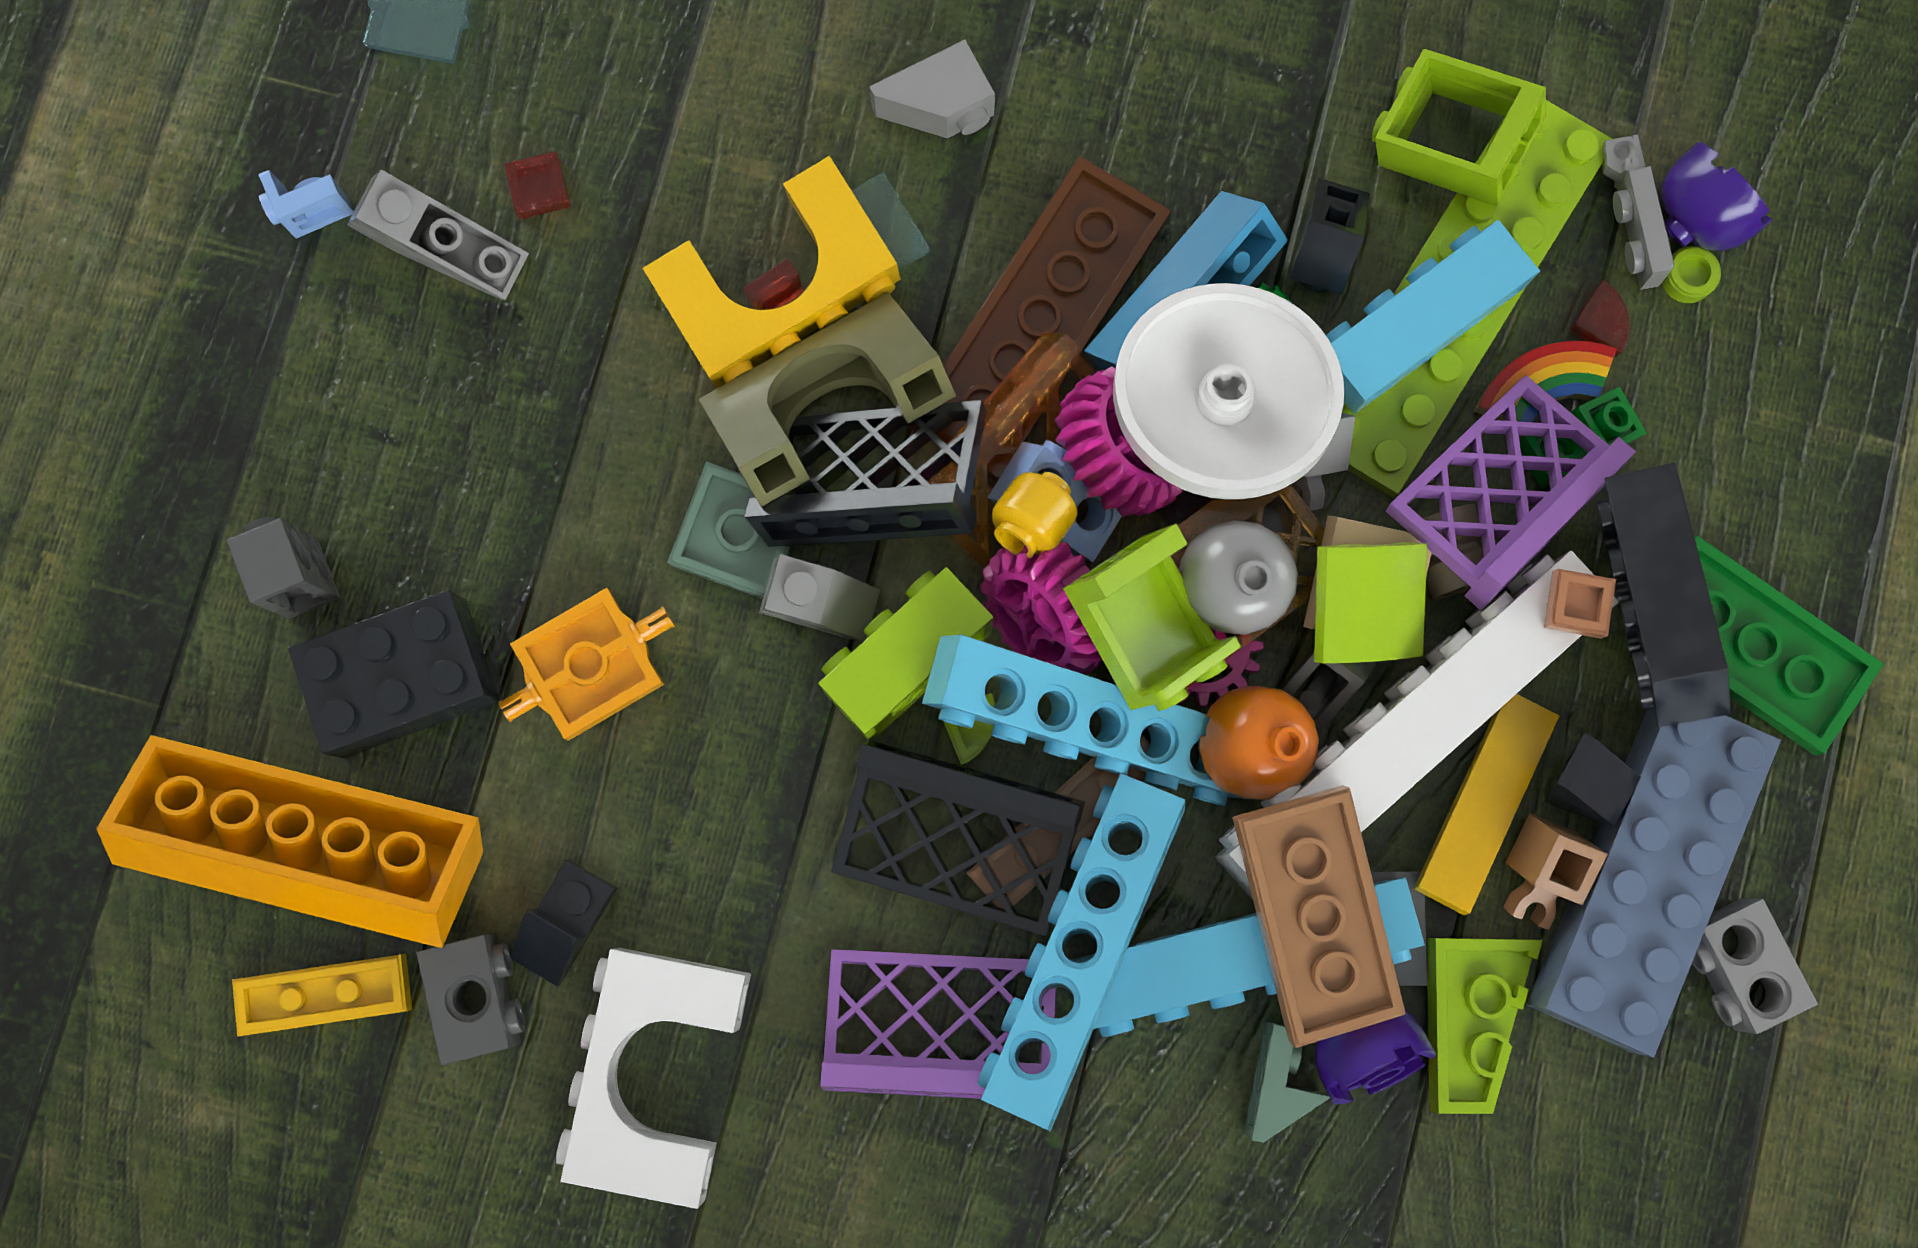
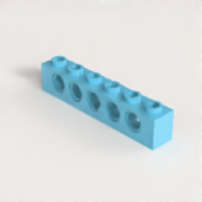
[922,635,1247,806]
[977,773,1185,1132]

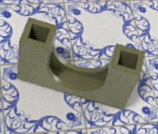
[698,293,956,507]

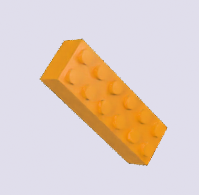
[96,735,483,948]

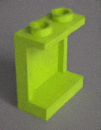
[1063,524,1241,711]

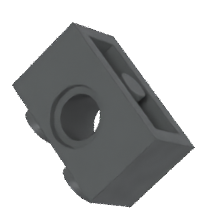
[416,934,525,1066]

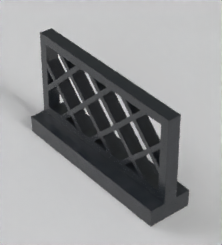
[745,400,987,547]
[831,741,1086,936]

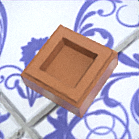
[1544,569,1616,639]

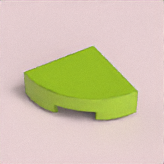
[943,693,995,766]

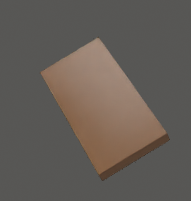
[1232,785,1406,1048]

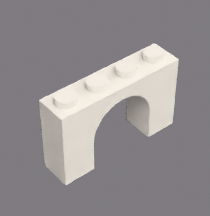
[556,948,751,1209]

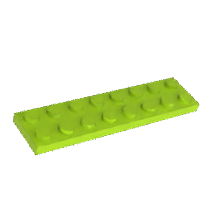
[1342,100,1613,499]

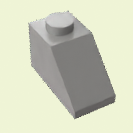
[869,39,995,138]
[759,554,880,643]

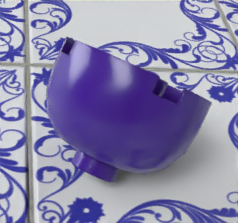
[1661,142,1772,251]
[1315,1010,1436,1104]

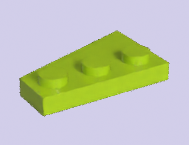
[1427,938,1543,1114]

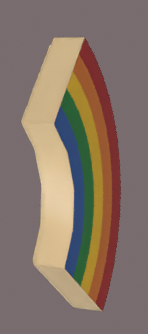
[1474,341,1617,422]

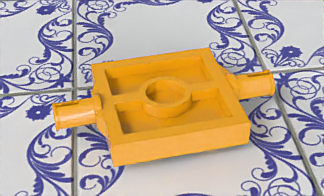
[498,588,675,741]

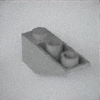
[347,170,529,301]

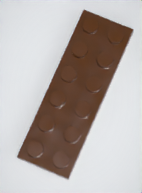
[907,156,1171,482]

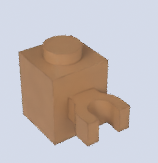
[1503,813,1608,930]

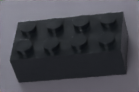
[1597,462,1731,727]

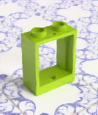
[1372,49,1546,207]

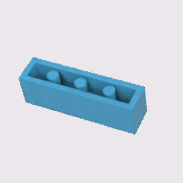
[1084,191,1288,371]

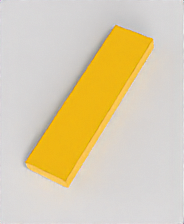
[1413,694,1559,915]

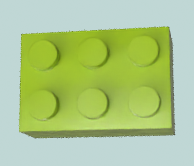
[818,567,993,742]

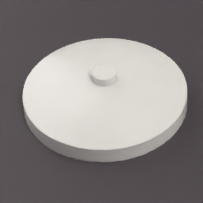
[1113,283,1344,499]

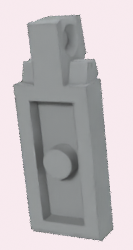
[1602,134,1674,290]

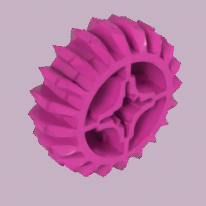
[1055,367,1183,517]
[980,541,1103,675]

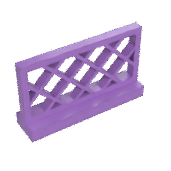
[1386,375,1636,611]
[820,949,1056,1099]

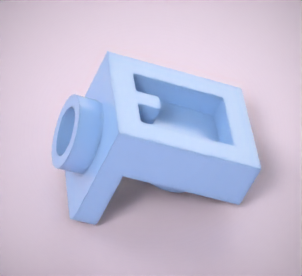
[259,170,354,239]

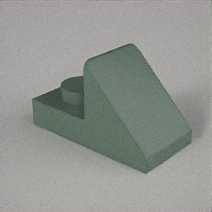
[1244,1021,1330,1143]

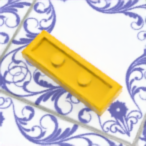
[232,954,412,1037]

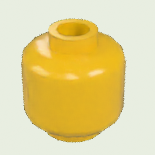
[992,472,1078,559]

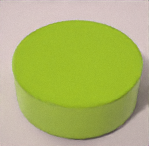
[1662,246,1721,303]

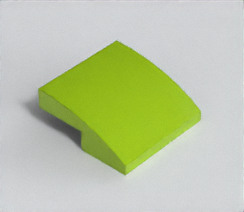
[1314,541,1427,663]

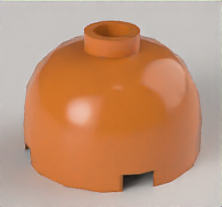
[1199,686,1319,800]

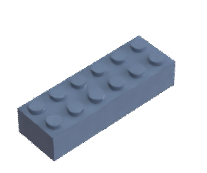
[1526,708,1781,1058]

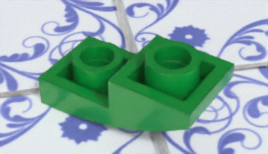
[1519,387,1647,489]

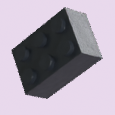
[288,589,500,759]

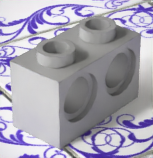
[1692,899,1818,1034]

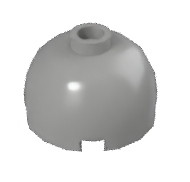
[1179,520,1298,635]

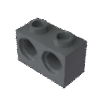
[227,517,340,619]

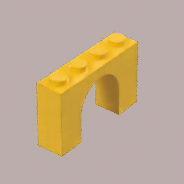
[643,156,901,389]

